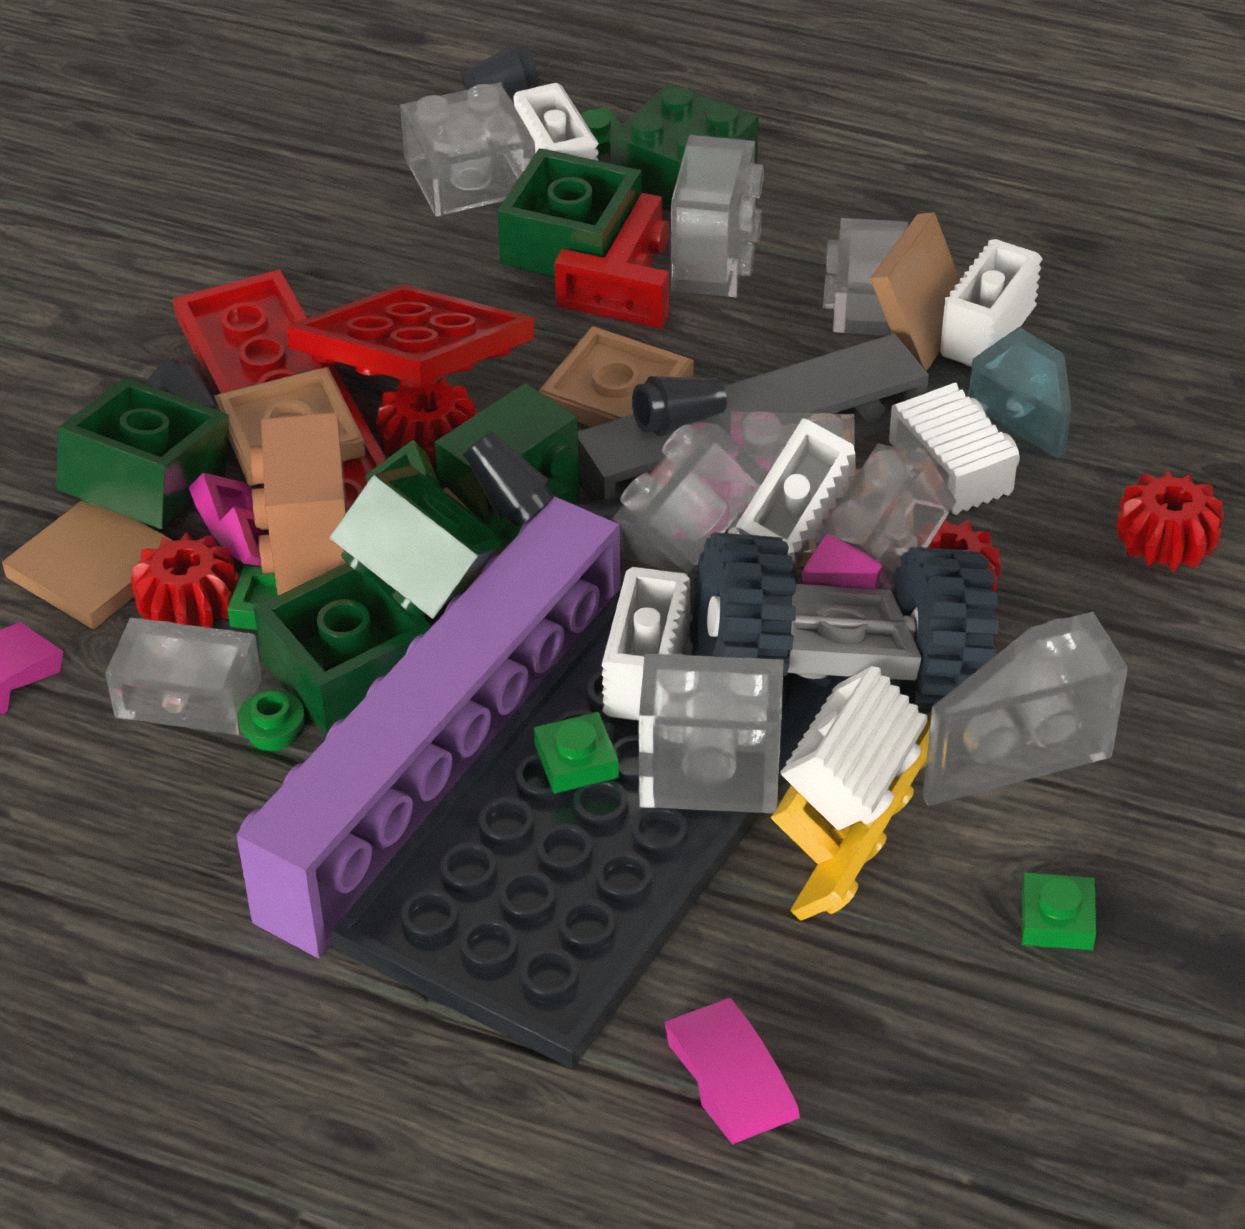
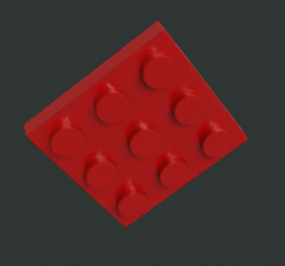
[287,284,534,388]

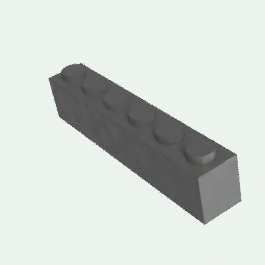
[578,333,929,510]

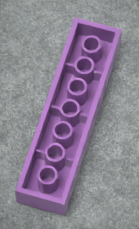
[236,496,621,959]

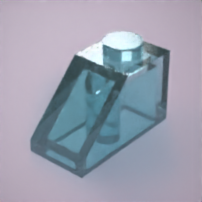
[969,327,1072,459]

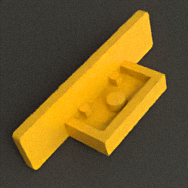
[771,708,949,921]

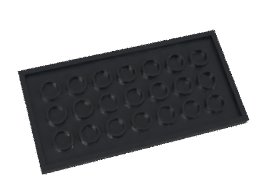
[331,587,849,1069]

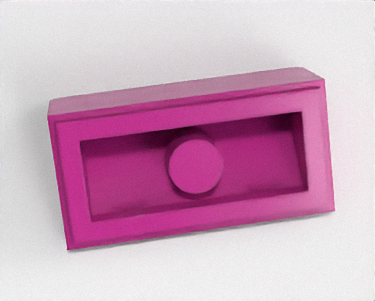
[800,534,883,589]

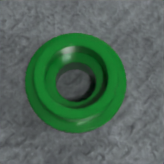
[238,690,305,751]

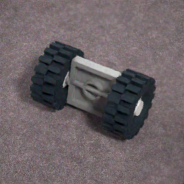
[689,532,999,715]

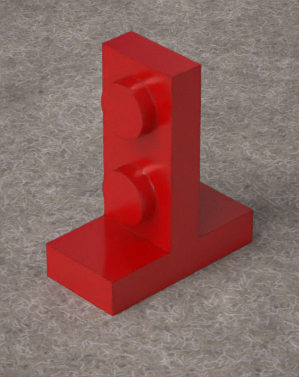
[555,193,669,329]

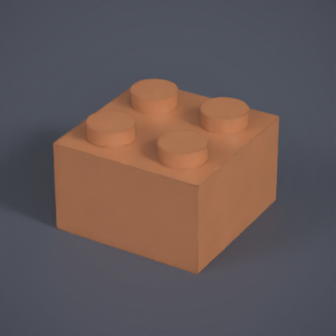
[250,412,348,595]

